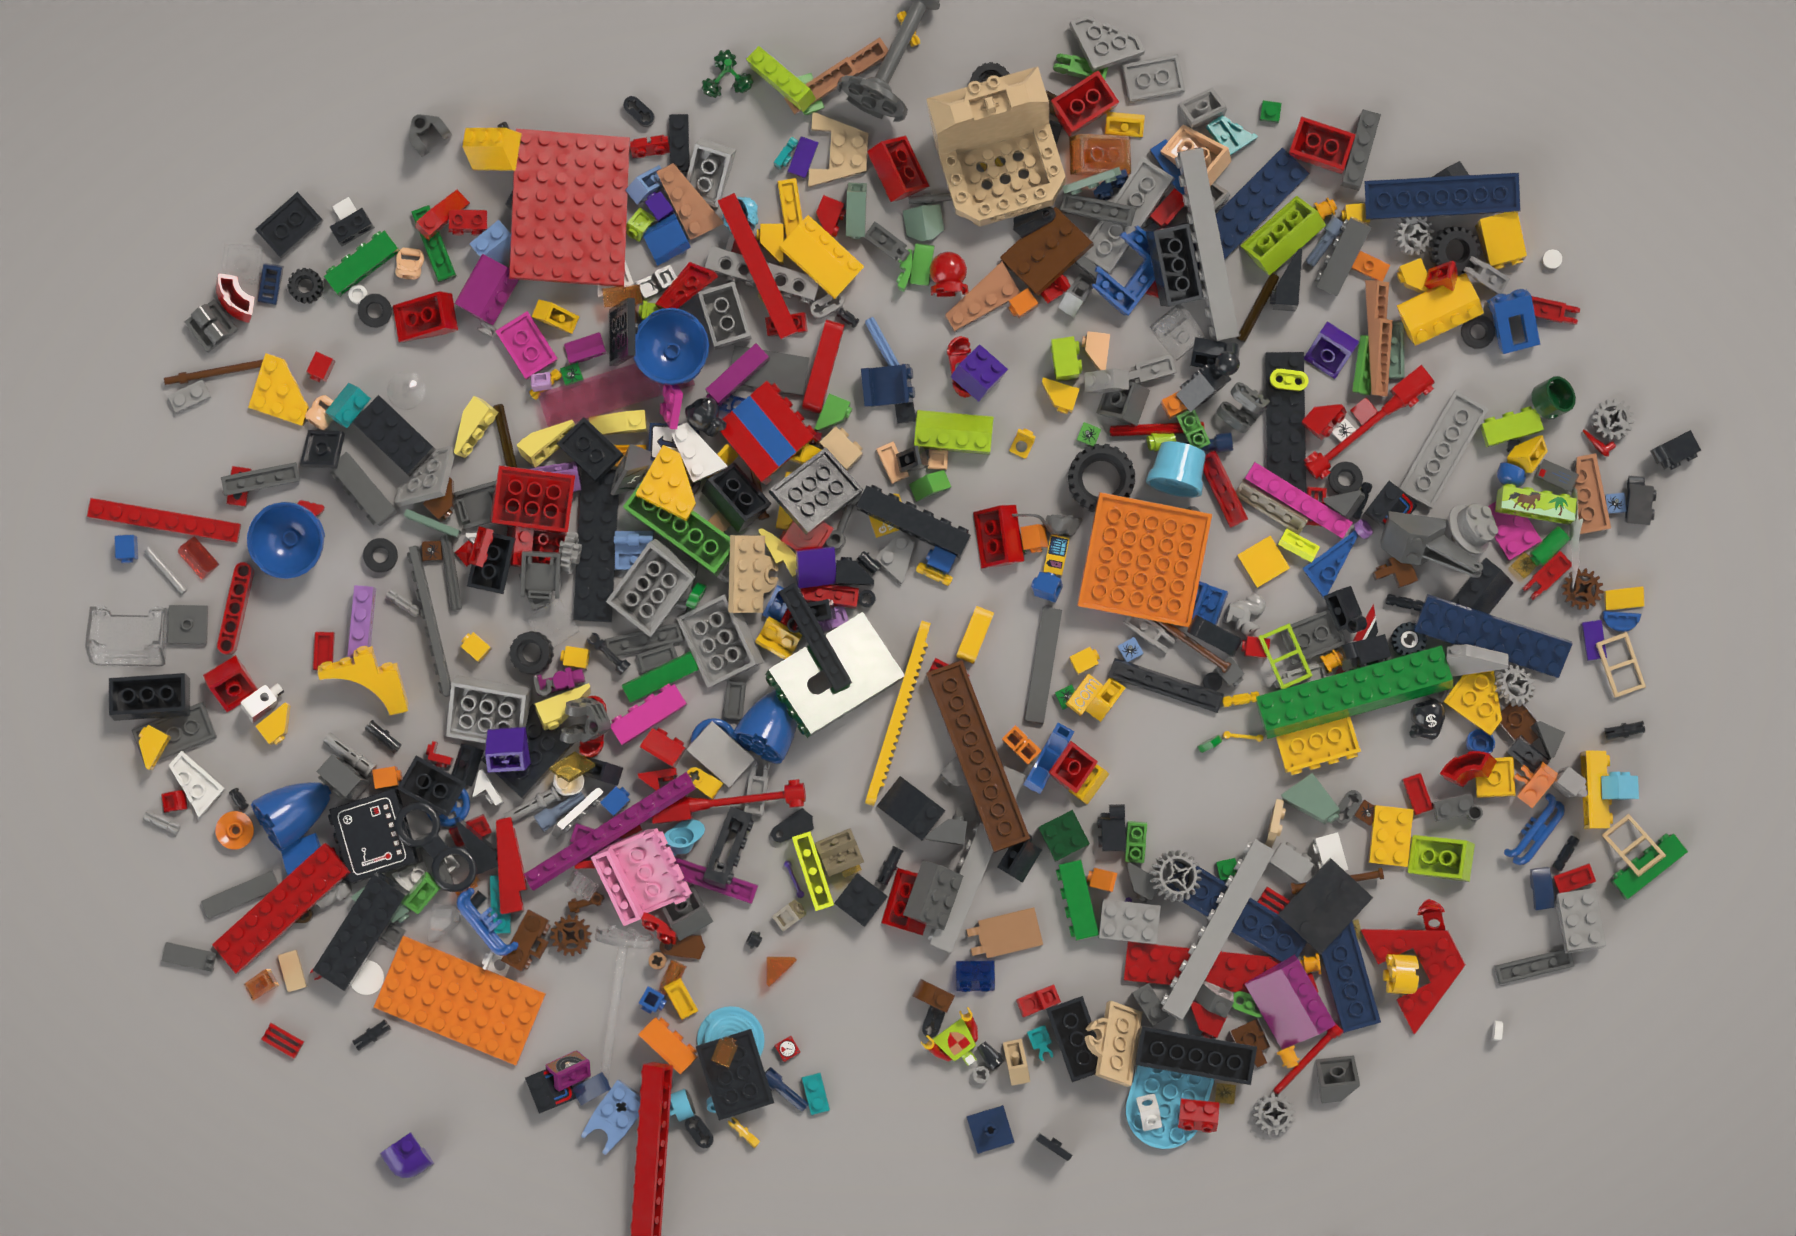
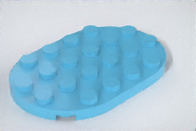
[1126,1065,1214,1149]

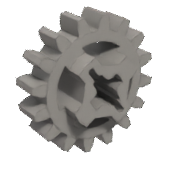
[1393,217,1434,255]
[1592,398,1635,441]
[559,531,582,574]
[1494,665,1536,707]
[1253,1092,1296,1135]

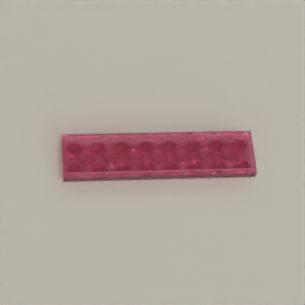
[538,363,695,427]

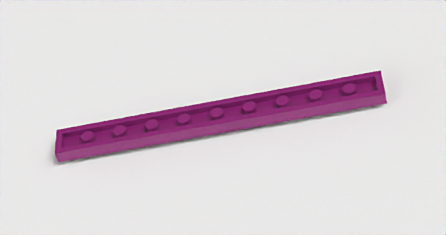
[524,772,696,891]
[570,823,758,904]

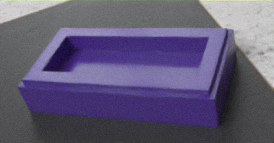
[788,136,819,179]
[1582,620,1607,661]

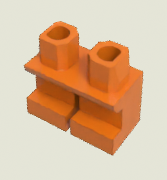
[1002,725,1042,765]

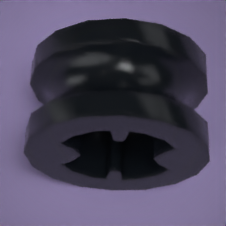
[858,590,876,607]

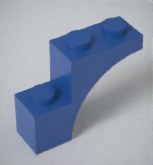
[1024,723,1075,794]

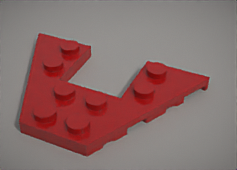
[1361,929,1466,1034]

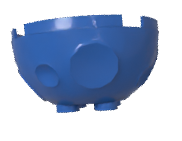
[633,308,709,385]
[247,502,325,579]

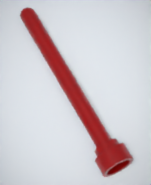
[1273,1022,1344,1094]

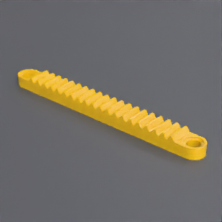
[865,620,931,806]

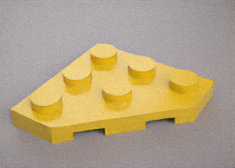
[248,353,309,426]
[636,445,696,521]
[1443,671,1502,736]

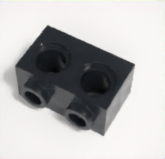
[329,208,375,246]

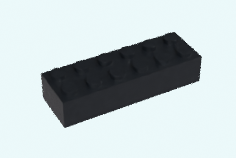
[857,485,971,559]
[313,871,410,991]
[1135,1026,1257,1085]

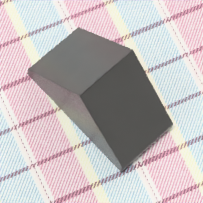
[1323,490,1365,520]
[1535,721,1565,759]

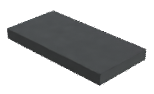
[731,345,810,396]
[131,702,217,765]

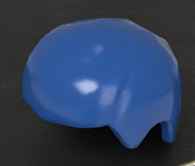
[1497,462,1526,488]
[1466,729,1495,754]

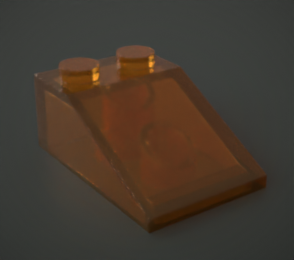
[1069,134,1131,176]

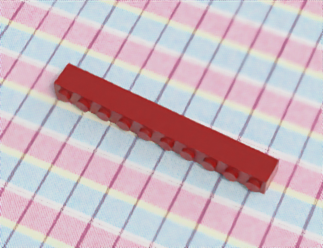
[630,1062,673,1236]

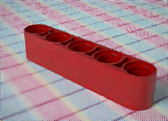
[802,320,845,414]
[217,562,254,655]

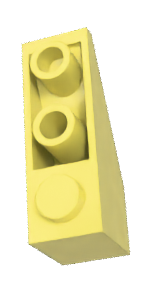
[454,396,498,458]

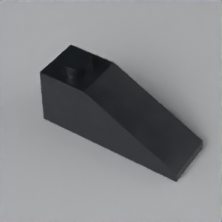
[455,817,498,875]

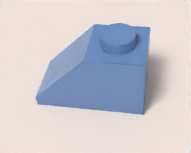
[625,165,663,204]

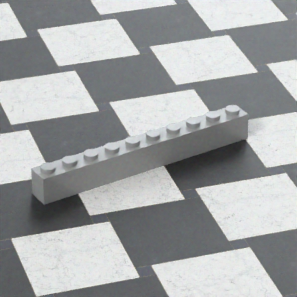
[1175,147,1239,341]
[928,766,1025,953]
[1160,839,1275,1021]

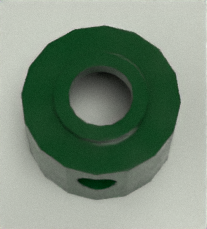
[1531,376,1576,420]

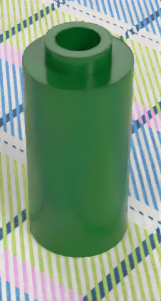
[1530,526,1571,566]

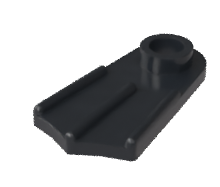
[1013,207,1056,238]
[771,808,814,843]

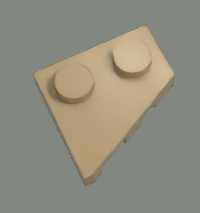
[1265,799,1286,848]

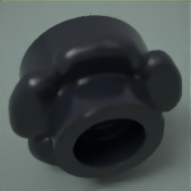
[746,930,762,949]

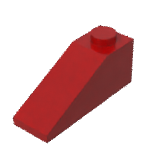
[415,189,470,241]

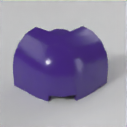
[380,1132,435,1178]

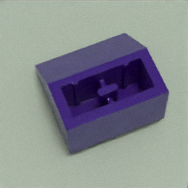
[485,727,531,773]

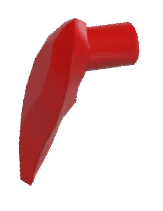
[1582,429,1616,457]

